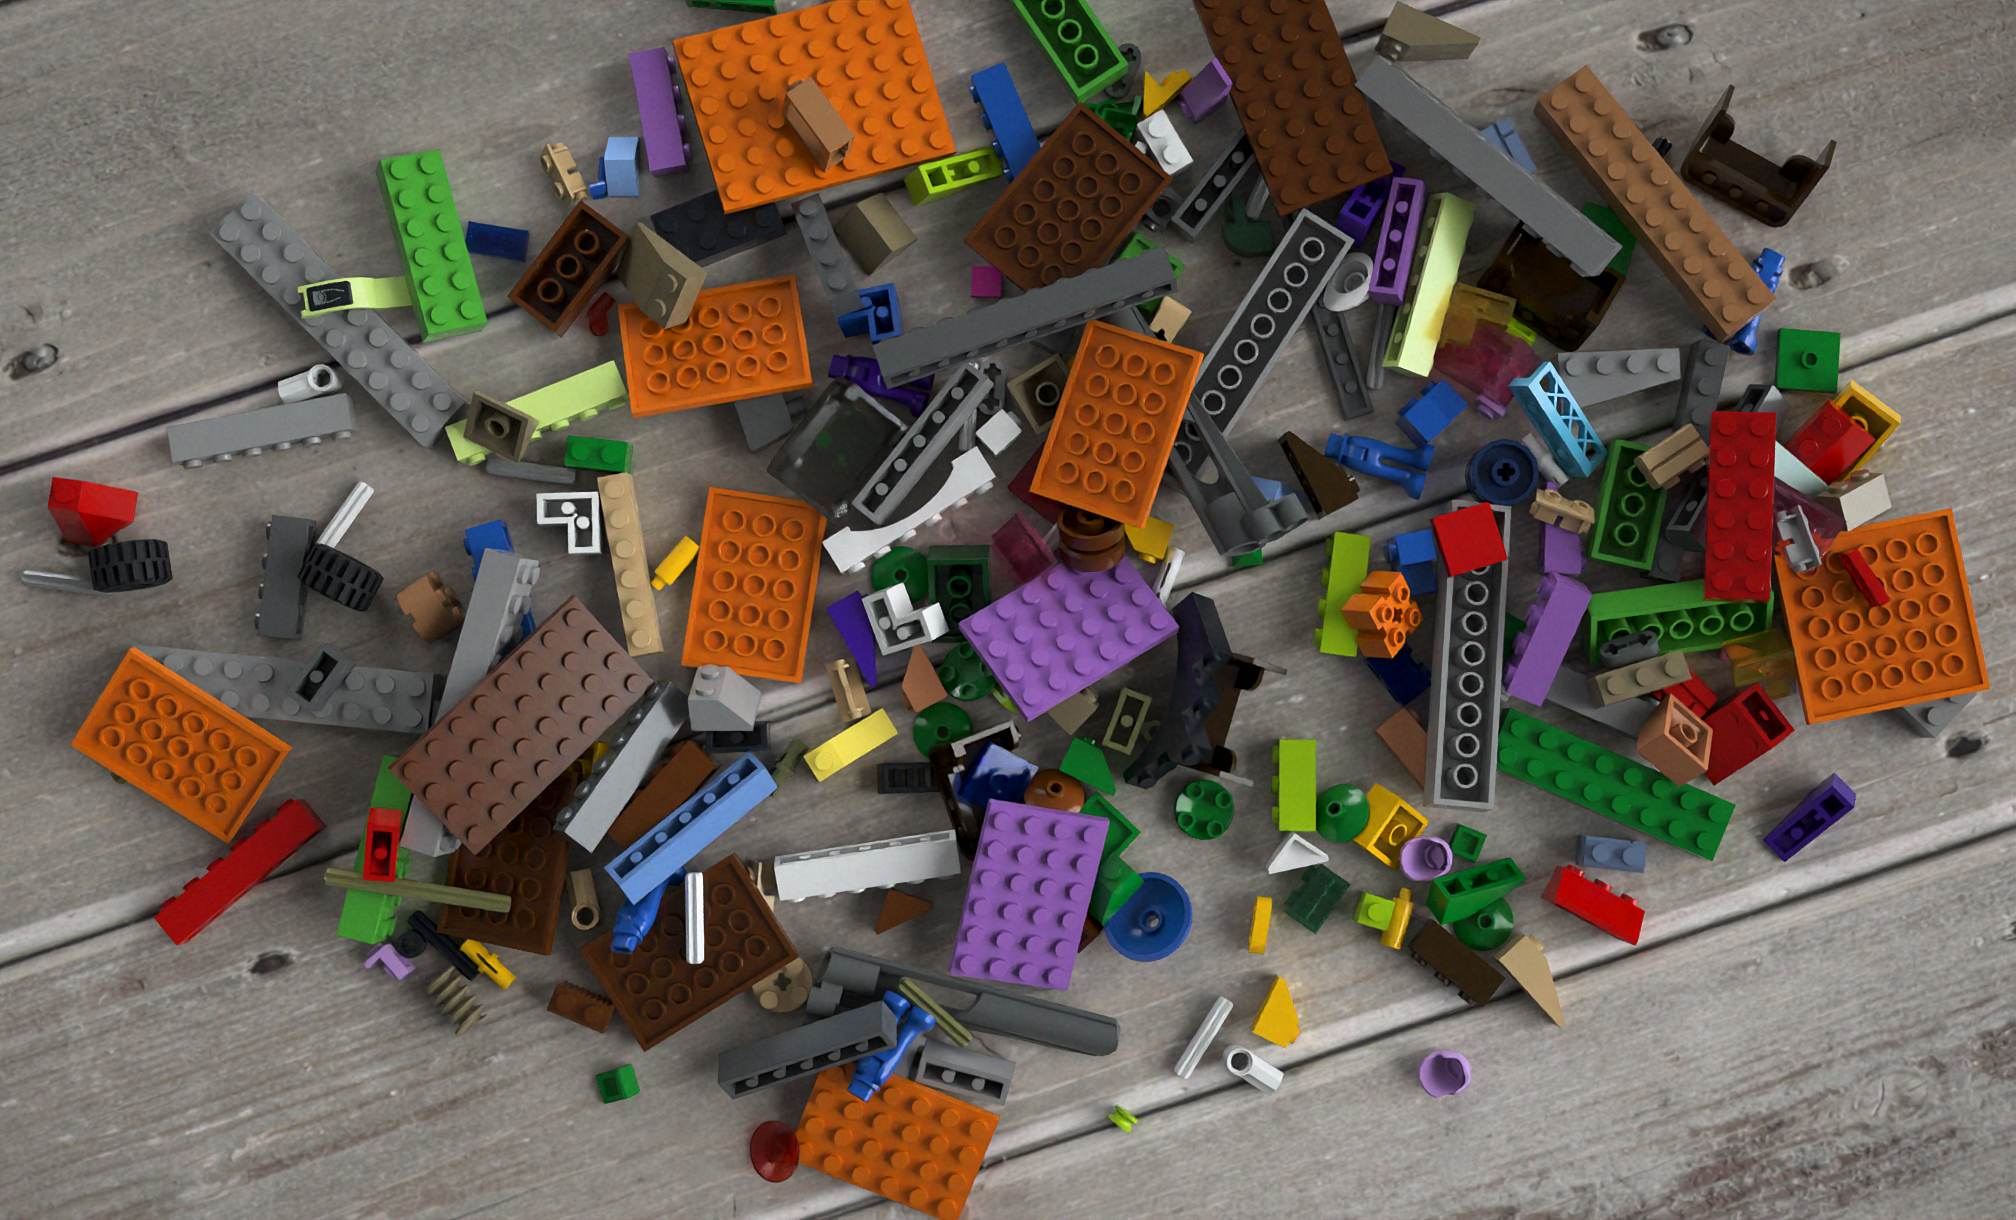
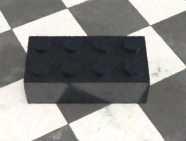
[650,189,787,268]

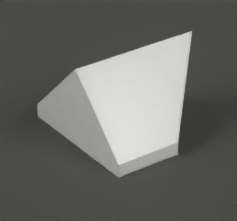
[1265,831,1329,874]

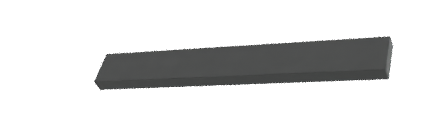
[1281,206,1374,421]

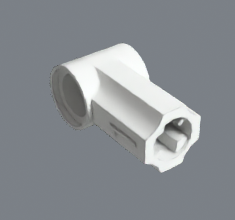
[278,364,344,404]
[1223,1044,1284,1096]

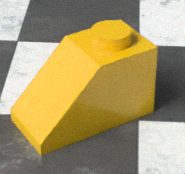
[1124,516,1174,564]
[1250,974,1300,1049]

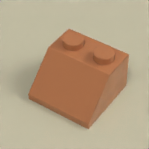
[1636,693,1713,787]

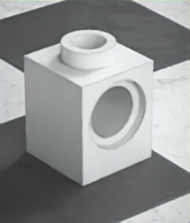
[975,409,1023,458]

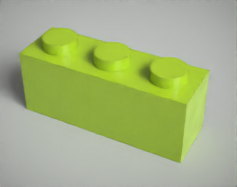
[1271,739,1316,831]

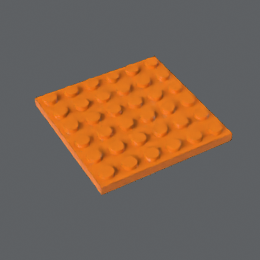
[1771,508,1991,725]

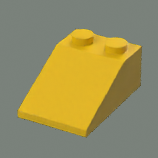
[1830,379,1901,485]

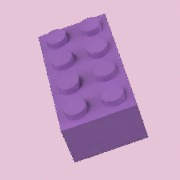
[1501,570,1592,707]

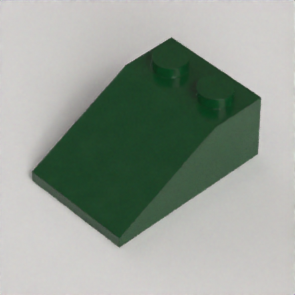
[927,544,992,643]

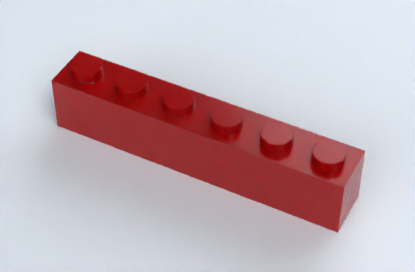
[154,798,327,946]

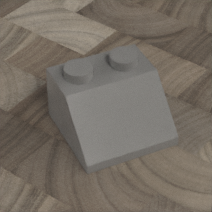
[688,665,761,731]

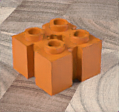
[1341,571,1424,659]

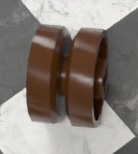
[1057,505,1126,572]

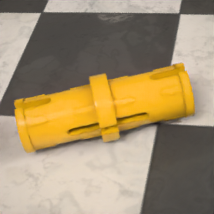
[459,939,517,991]

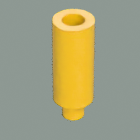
[651,535,700,591]
[1379,887,1415,950]

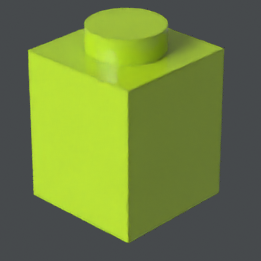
[1353,891,1395,931]

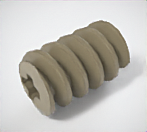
[425,965,488,1035]

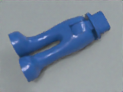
[1702,248,1785,356]
[1324,433,1435,500]
[610,866,687,954]
[846,991,936,1103]

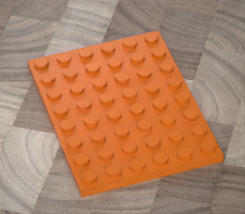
[672,0,956,215]

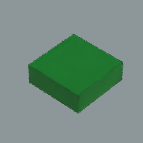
[1449,823,1487,863]

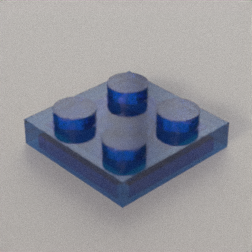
[957,740,1038,809]

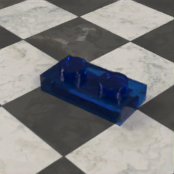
[465,221,530,262]

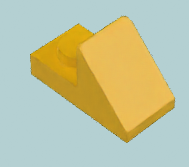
[1142,68,1192,120]

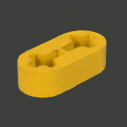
[1248,895,1272,955]

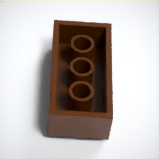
[507,200,630,338]
[606,740,723,851]

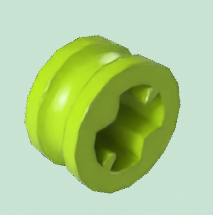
[1108,1104,1139,1133]

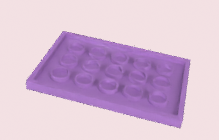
[958,556,1179,723]
[948,799,1110,991]

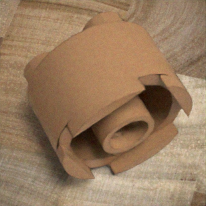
[397,570,466,643]

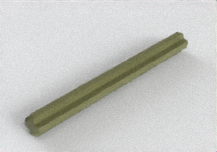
[324,867,511,913]

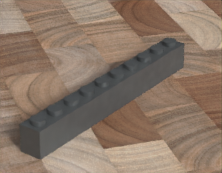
[872,247,1178,389]

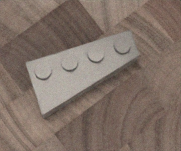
[1550,348,1681,416]

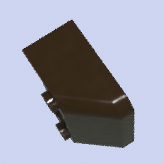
[1680,84,1837,228]
[1178,652,1287,787]

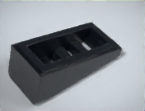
[877,762,940,794]

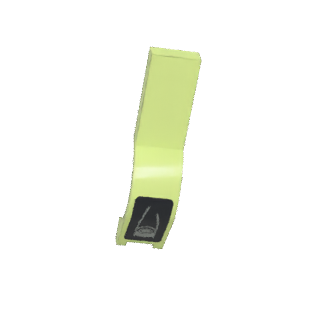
[297,276,413,318]

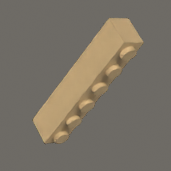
[597,472,664,658]

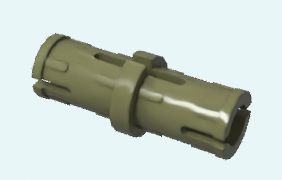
[769,737,810,797]

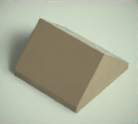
[834,192,918,276]
[1006,353,1070,436]
[463,390,539,463]

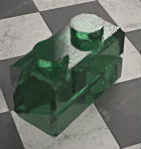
[1283,863,1351,934]

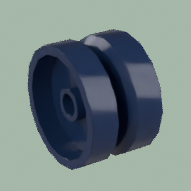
[1464,439,1539,506]

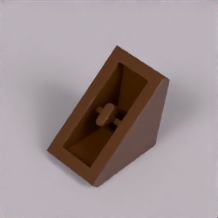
[874,887,933,935]

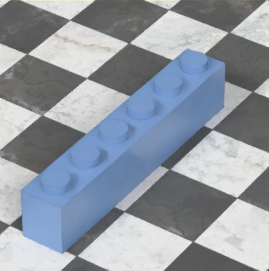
[604,751,778,905]

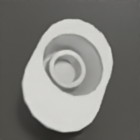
[1323,252,1374,312]

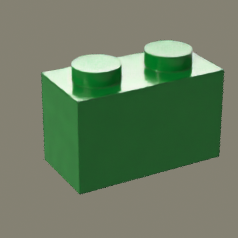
[564,435,633,474]

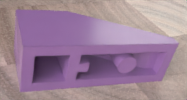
[1178,58,1233,124]
[1538,482,1586,576]

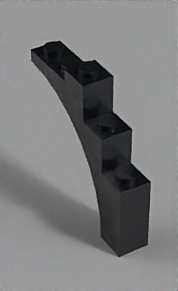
[1123,592,1233,789]

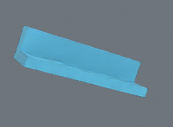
[1508,362,1608,477]

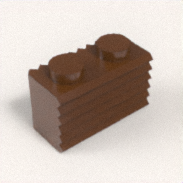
[547,980,617,1034]

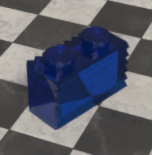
[1363,642,1431,707]

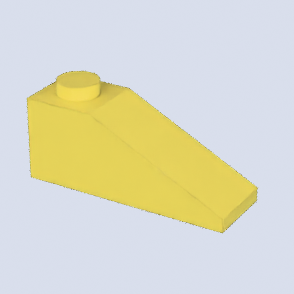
[803,708,899,782]

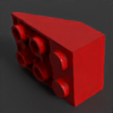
[1700,682,1795,786]

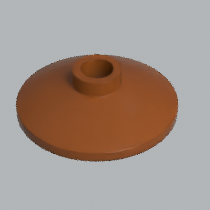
[1024,769,1084,813]

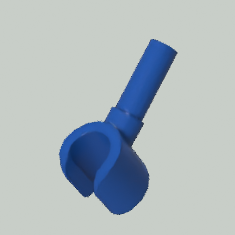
[589,157,608,200]

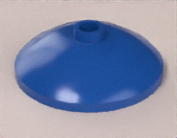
[1104,872,1192,962]

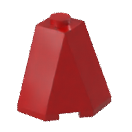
[48,477,138,547]

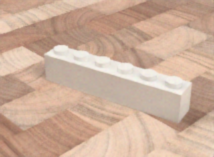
[774,829,961,903]

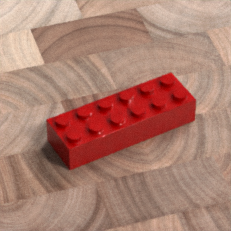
[1703,411,1777,603]

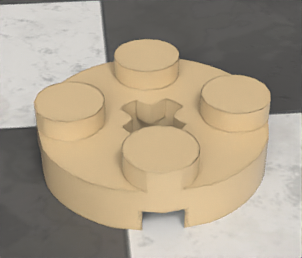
[752,956,814,1013]

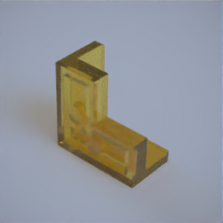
[1438,282,1517,350]
[1723,627,1797,700]

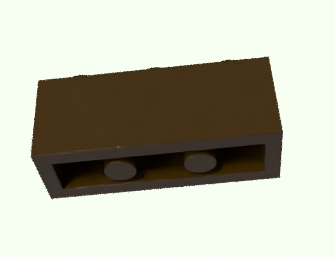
[1407,918,1506,1007]

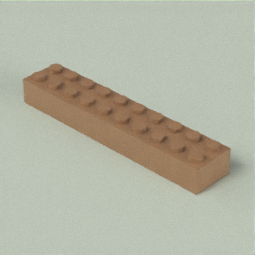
[1533,65,1777,344]

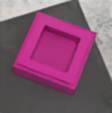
[971,266,1002,298]

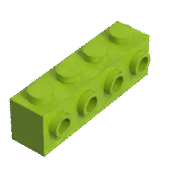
[1313,532,1371,658]

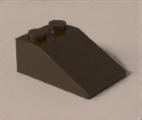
[1278,431,1360,520]

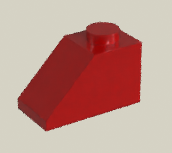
[363,807,402,882]

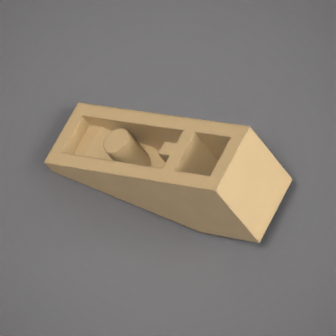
[1494,933,1565,1028]

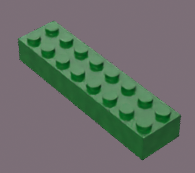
[1496,708,1736,861]

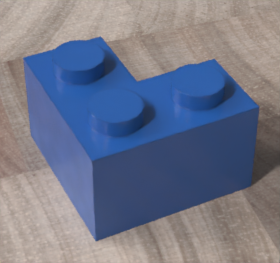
[837,283,905,345]
[1395,379,1468,448]
[1383,529,1438,597]

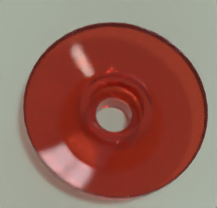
[750,1120,800,1183]

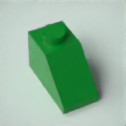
[1058,734,1116,796]
[1088,851,1145,926]

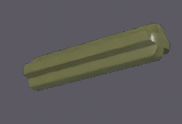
[897,978,972,1048]

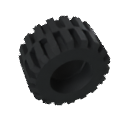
[88,539,173,593]
[297,543,384,611]

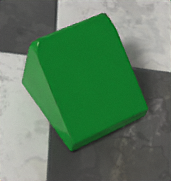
[596,1064,640,1104]

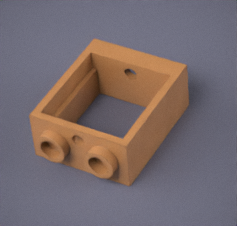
[782,77,855,172]

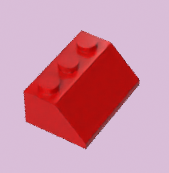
[1782,398,1876,486]
[1541,864,1645,946]

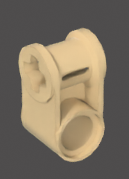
[1149,296,1192,343]

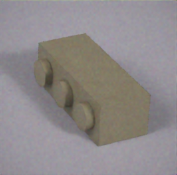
[1585,650,1692,710]

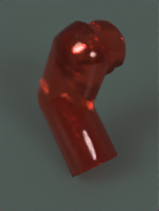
[587,291,616,336]

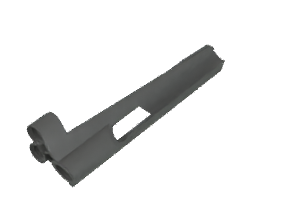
[1095,306,1309,556]
[801,946,1121,1057]

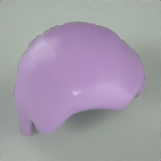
[1399,836,1453,881]
[1417,1049,1471,1098]

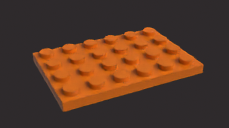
[617,274,813,418]
[1029,320,1204,530]
[681,486,829,684]
[70,646,293,844]
[786,1060,1000,1220]

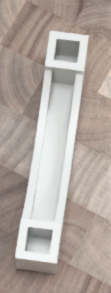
[822,446,996,576]

